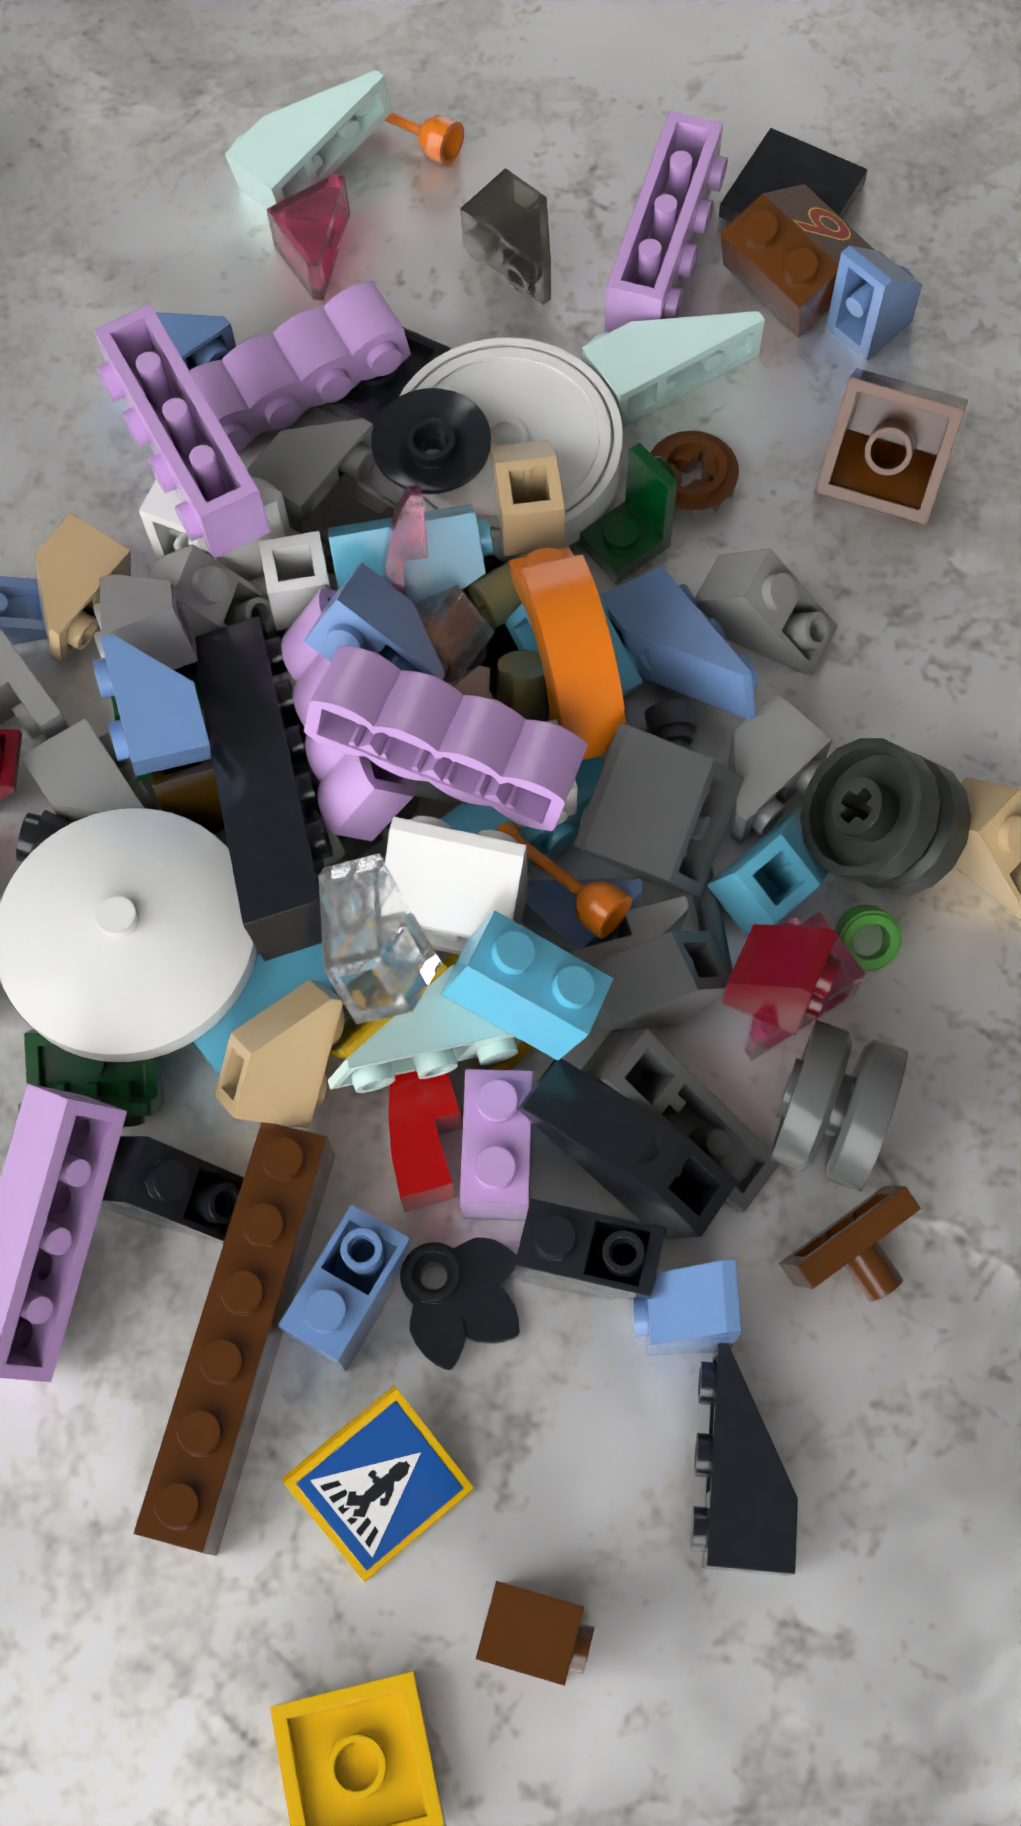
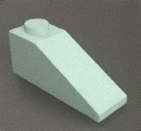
[225,70,393,222]
[582,311,765,428]

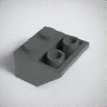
[574,723,744,898]

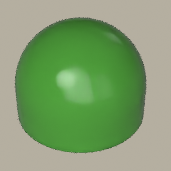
[835,904,902,971]

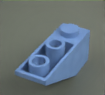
[601,566,759,720]

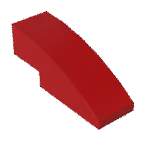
[388,1071,463,1212]

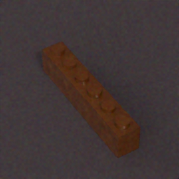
[133,1122,335,1556]

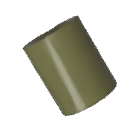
[468,553,528,630]
[497,650,549,722]

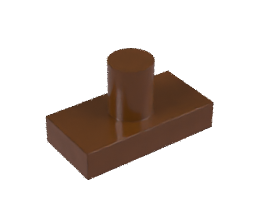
[779,1186,921,1302]

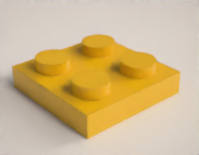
[270,1671,446,1826]

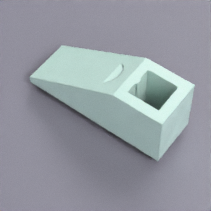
[328,965,522,1093]

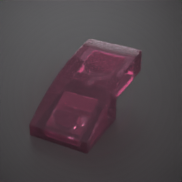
[381,485,428,596]

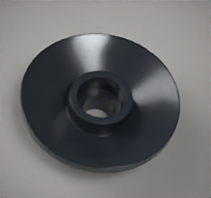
[371,388,491,494]

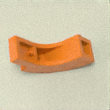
[509,547,627,760]

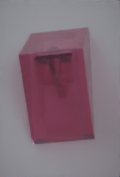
[266,174,350,301]

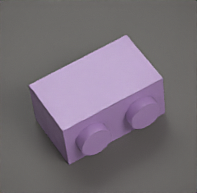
[460,1069,533,1220]

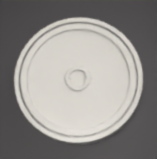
[394,337,623,563]

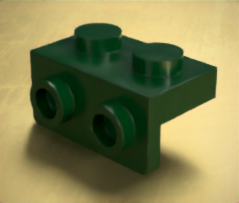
[18,1029,163,1127]

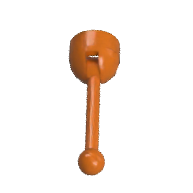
[384,112,464,165]
[496,822,632,939]

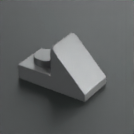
[0,629,69,741]

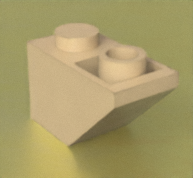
[490,440,565,556]
[35,512,131,664]
[955,777,1021,920]
[214,980,344,1128]

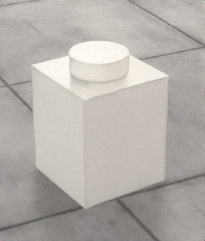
[258,531,330,631]

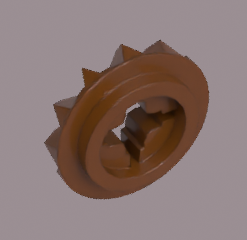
[650,431,739,518]

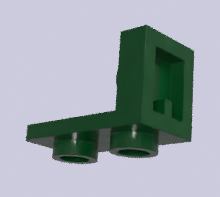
[579,443,677,585]

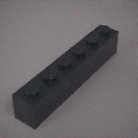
[194,616,345,961]

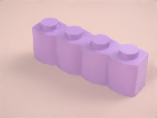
[189,281,411,453]
[281,587,416,841]
[304,646,588,831]

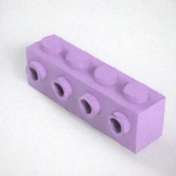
[605,111,728,332]
[94,304,270,559]
[0,1083,127,1383]

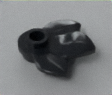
[400,1237,520,1371]

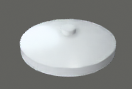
[0,808,257,1062]

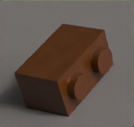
[476,1581,595,1686]

